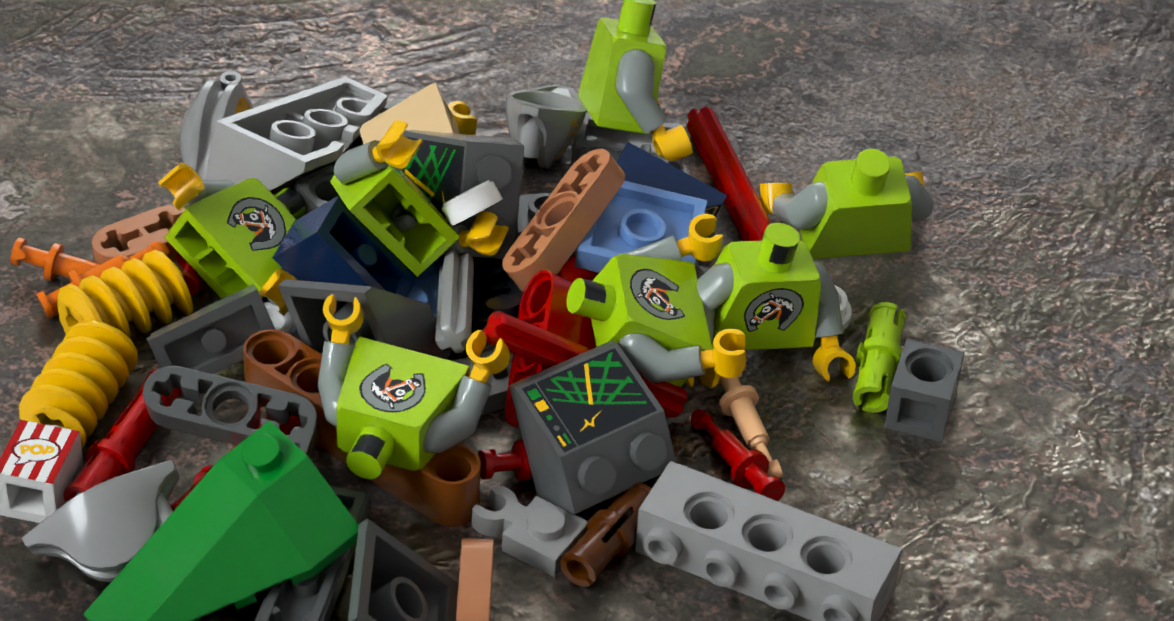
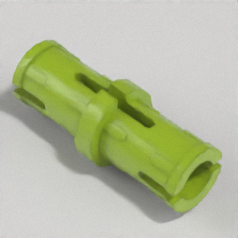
[852,302,906,413]

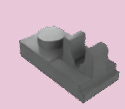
[146,285,276,374]

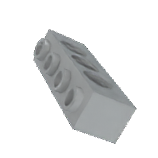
[635,461,902,621]

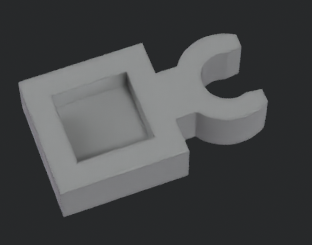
[472,485,588,577]

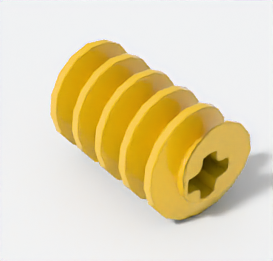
[57,250,193,338]
[19,321,138,449]

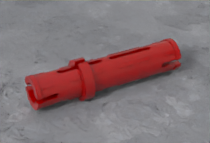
[63,369,182,502]

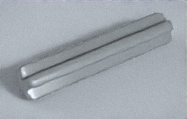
[435,249,474,353]

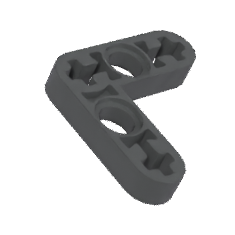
[143,366,319,460]

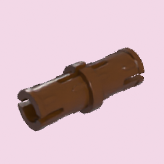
[560,482,651,587]

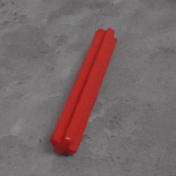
[686,106,772,241]
[483,311,688,418]

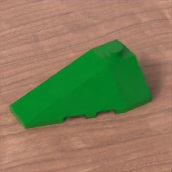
[83,421,359,621]

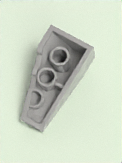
[205,77,388,194]

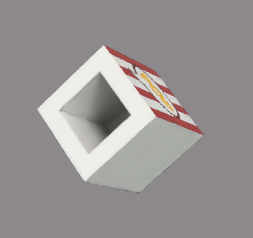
[0,420,84,523]

